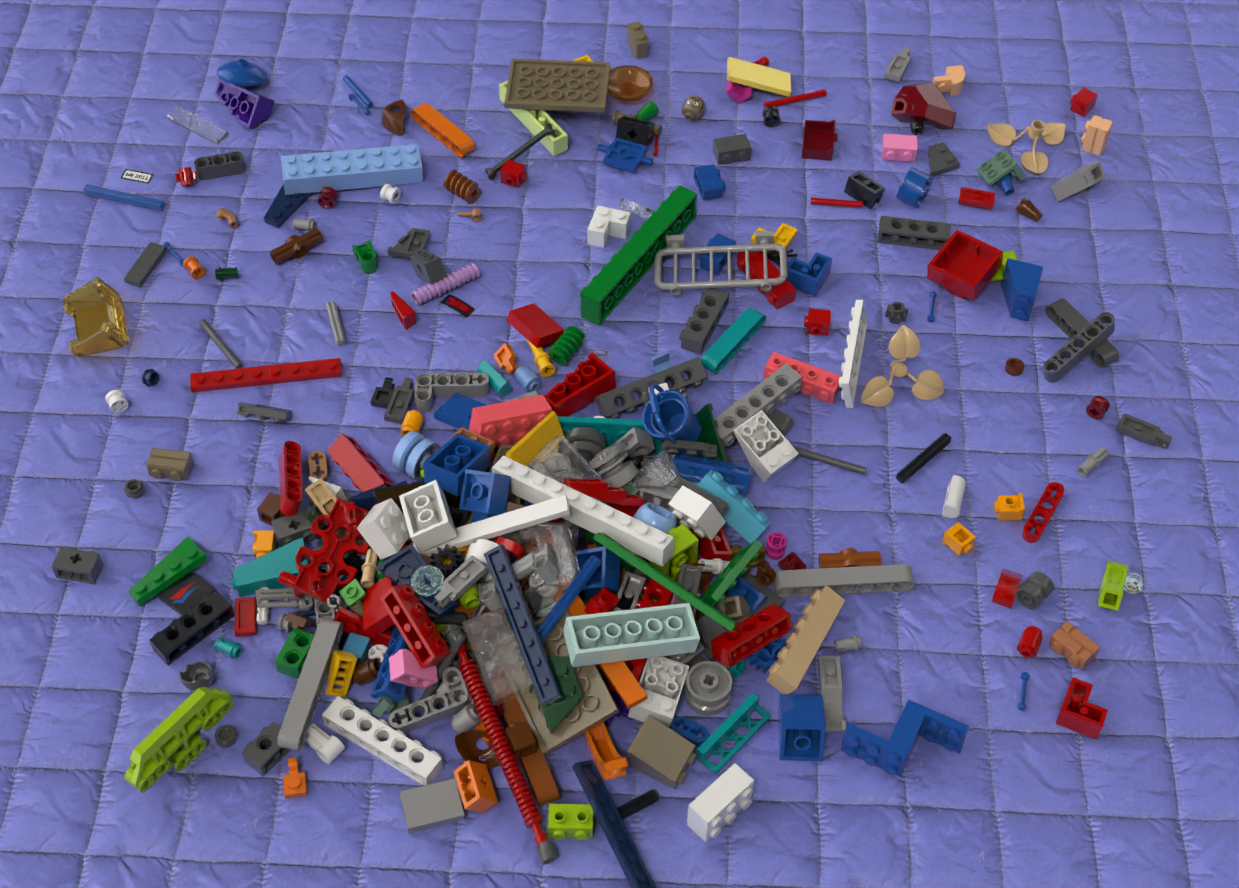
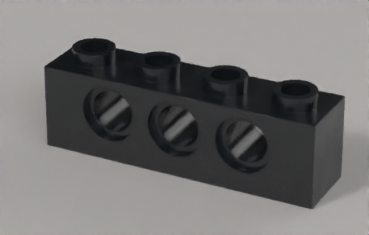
[149,590,235,666]

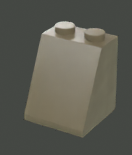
[627,715,697,790]

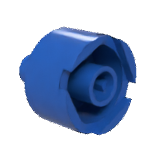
[896,167,934,208]

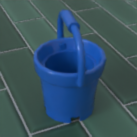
[642,383,702,443]

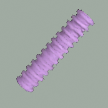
[412,263,480,306]

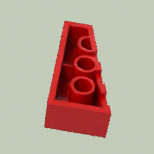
[544,352,616,417]

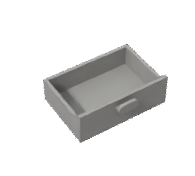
[400,778,465,834]

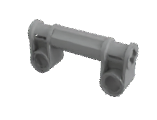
[478,542,559,614]

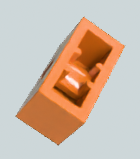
[453,760,498,813]

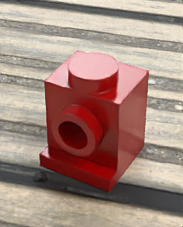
[584,587,620,614]

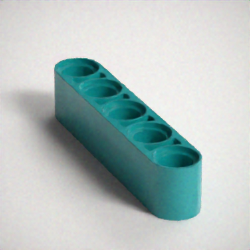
[701,307,766,374]

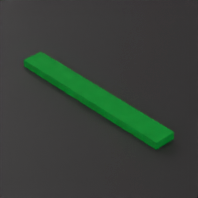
[593,532,739,631]

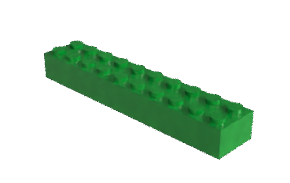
[580,185,697,326]

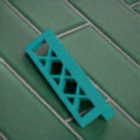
[696,693,771,775]

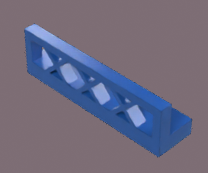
[671,453,754,493]
[370,627,412,702]

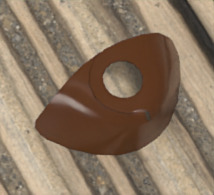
[381,99,406,136]
[455,731,500,769]

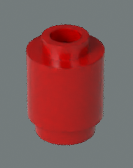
[1017,626,1043,658]

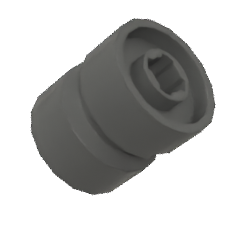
[1016,571,1054,610]

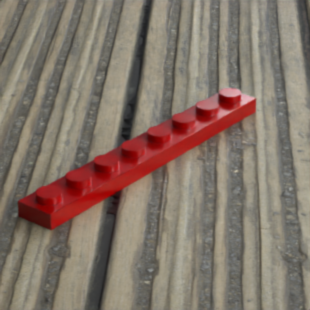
[190,358,342,393]

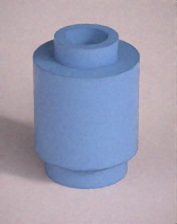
[514,366,541,392]

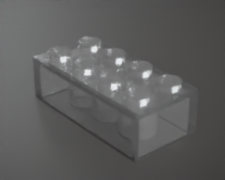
[527,434,609,504]
[462,607,534,706]

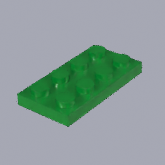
[697,540,762,612]

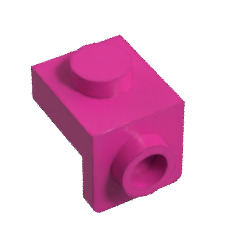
[726,81,753,103]

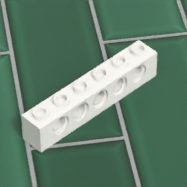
[322,696,443,786]

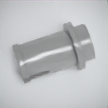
[293,218,317,232]
[834,635,862,653]

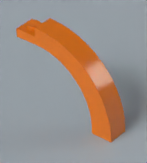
[583,721,628,780]

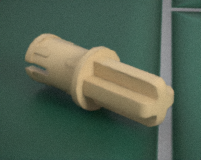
[361,548,378,588]

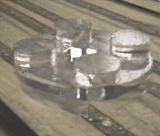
[619,198,653,220]

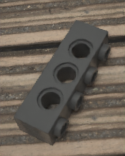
[877,216,951,250]
[679,288,729,355]

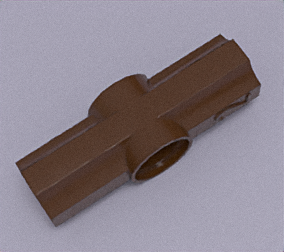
[269,228,323,265]

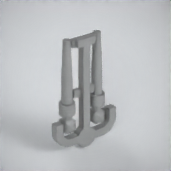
[255,587,314,611]

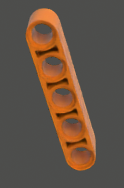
[411,102,476,158]

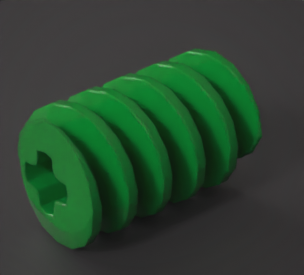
[549,326,585,366]

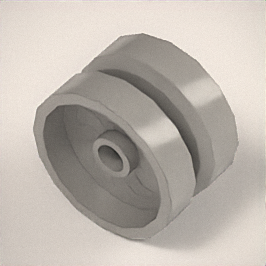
[685,661,732,716]

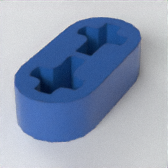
[670,716,709,747]

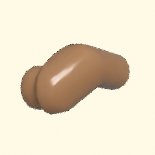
[216,208,238,228]

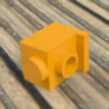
[993,493,1025,520]
[942,522,976,556]
[253,530,277,559]

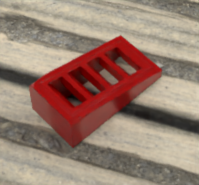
[390,291,417,330]

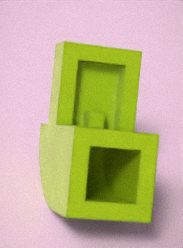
[1098,560,1128,611]

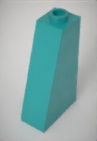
[231,538,308,597]

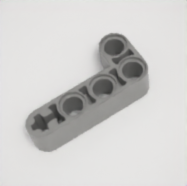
[415,372,490,413]
[389,667,471,733]

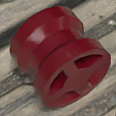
[317,187,338,209]
[1086,396,1110,420]

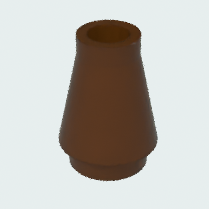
[1016,198,1043,222]
[756,560,776,586]

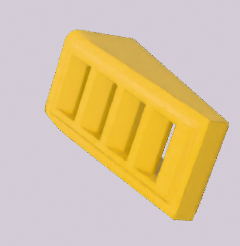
[325,650,357,698]

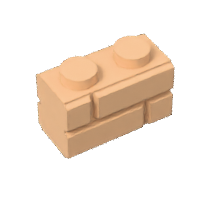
[1081,115,1113,156]

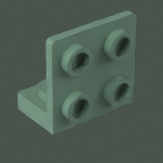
[977,149,1026,186]

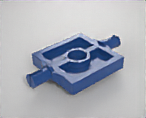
[597,138,653,173]

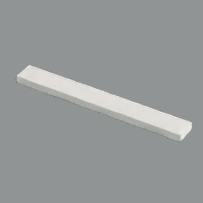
[413,495,570,557]

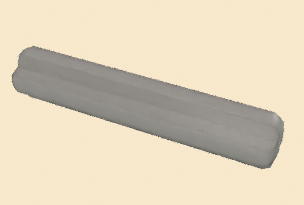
[326,301,345,346]

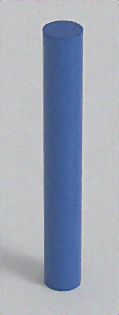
[343,75,373,108]

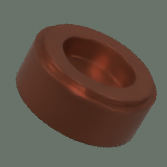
[1005,358,1024,376]

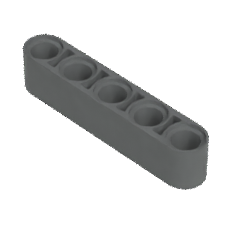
[1046,298,1119,368]
[1043,312,1115,383]

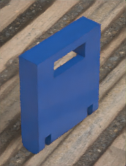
[434,393,486,430]

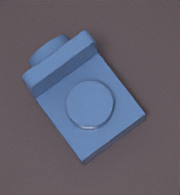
[651,351,673,383]

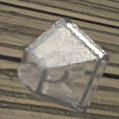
[633,449,680,490]

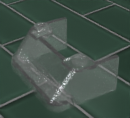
[501,522,580,615]

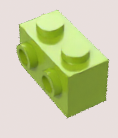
[548,804,593,841]

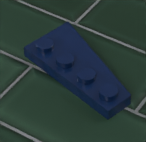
[377,544,458,618]

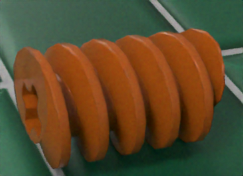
[444,170,481,204]

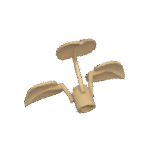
[987,120,1066,174]
[861,325,945,407]

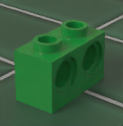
[275,628,314,679]

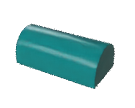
[477,360,513,397]

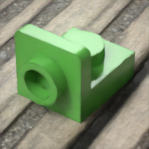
[339,579,367,607]

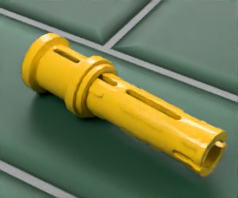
[526,339,556,377]

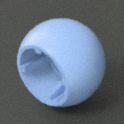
[634,503,677,534]

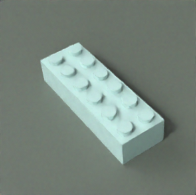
[563,603,700,667]

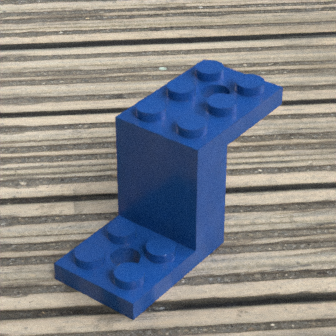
[841,700,969,777]

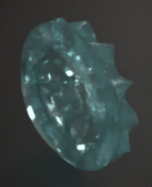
[410,565,444,598]

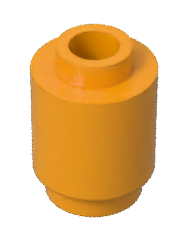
[400,410,424,437]

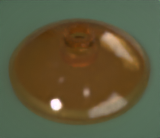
[607,65,653,102]

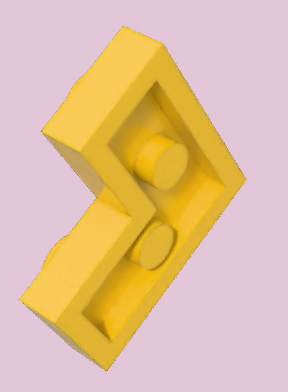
[750,223,798,249]

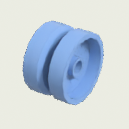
[392,431,440,481]

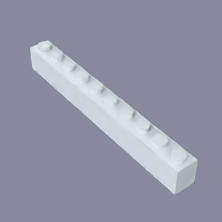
[492,455,674,567]

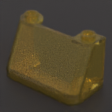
[63,276,129,357]

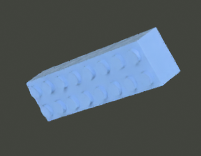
[281,144,423,195]

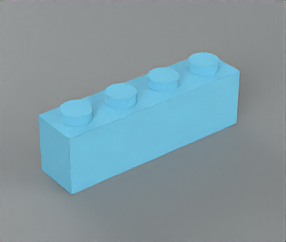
[697,469,771,543]

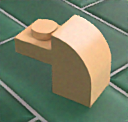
[933,65,965,96]

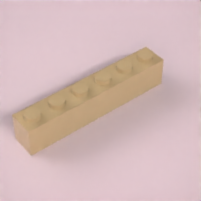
[766,585,845,694]

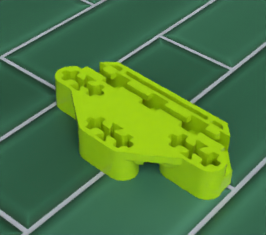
[124,687,234,793]

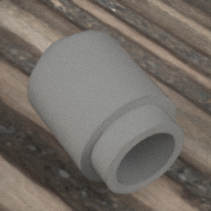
[451,704,481,733]

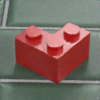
[1055,677,1108,740]

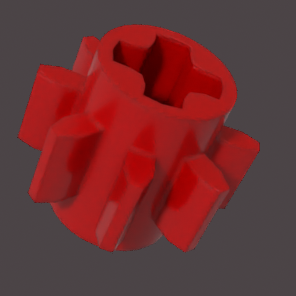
[175,167,197,187]

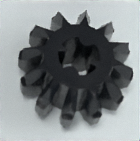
[429,545,465,579]

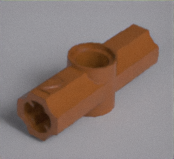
[818,548,881,569]

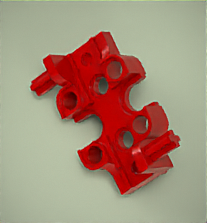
[277,499,371,603]

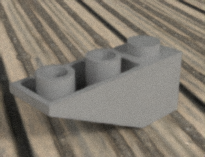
[1051,161,1106,202]

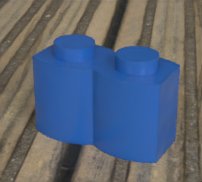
[693,164,726,200]

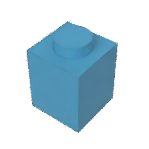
[342,633,372,666]

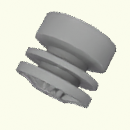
[587,443,639,487]

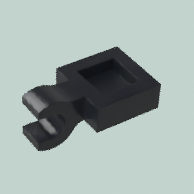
[370,377,395,409]

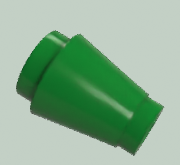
[634,101,659,121]

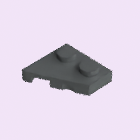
[387,228,431,259]

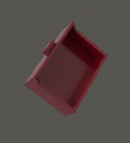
[802,120,838,161]

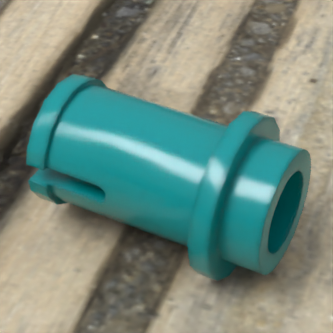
[214,637,243,658]

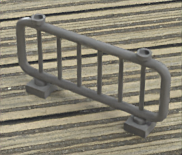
[654,230,788,295]

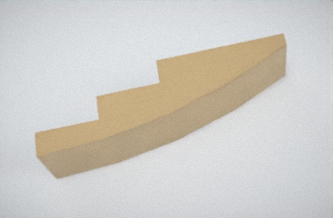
[304,478,366,553]

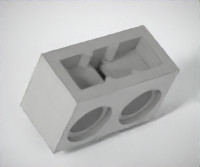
[611,427,655,463]

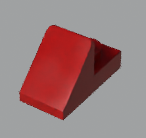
[992,569,1023,608]

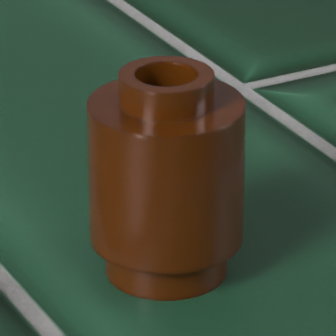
[352,658,382,686]

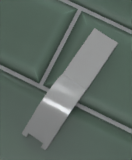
[818,655,846,733]

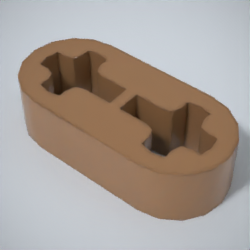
[308,451,329,482]

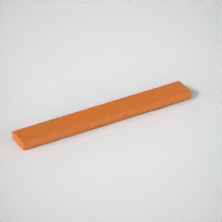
[552,574,647,709]

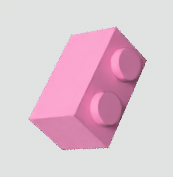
[881,134,917,162]
[389,649,438,690]

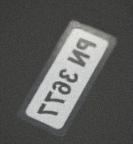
[120,169,154,183]

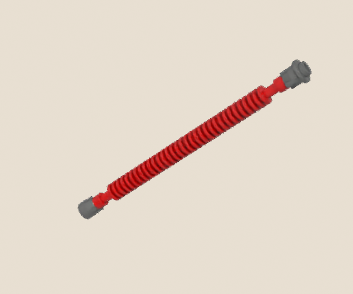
[443,624,559,864]

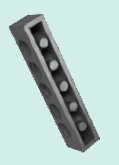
[594,357,707,419]

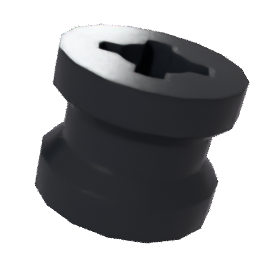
[762,106,780,128]

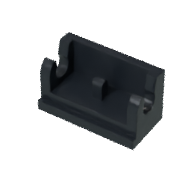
[844,171,885,209]

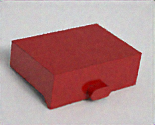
[507,303,564,348]
[363,577,397,638]

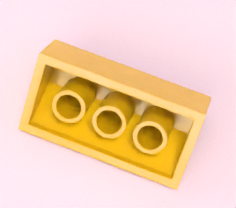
[505,411,564,469]

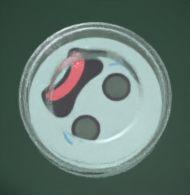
[1123,573,1144,594]

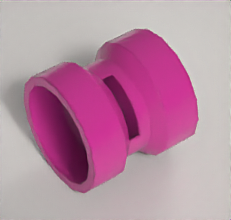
[766,532,787,560]

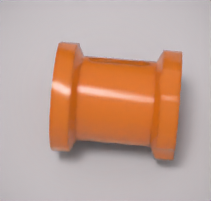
[183,256,206,279]

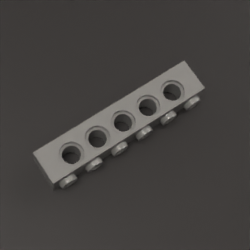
[714,363,802,448]

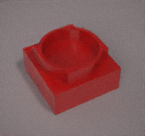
[927,230,1003,301]

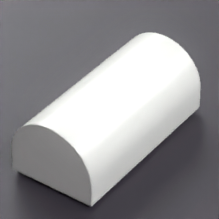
[942,475,966,518]

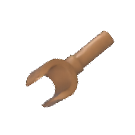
[458,208,482,222]

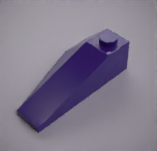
[214,78,274,128]

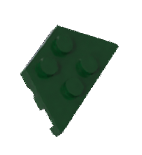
[525,656,585,732]

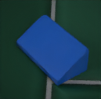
[725,575,768,613]

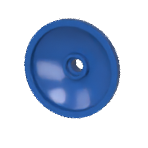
[217,59,267,86]

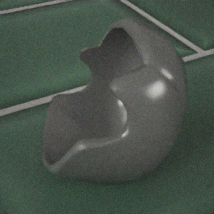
[179,661,214,691]

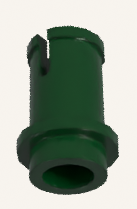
[215,267,238,281]

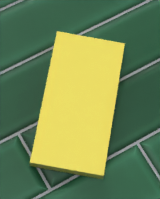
[727,57,791,97]

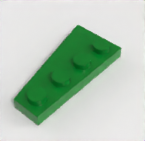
[128,536,208,606]

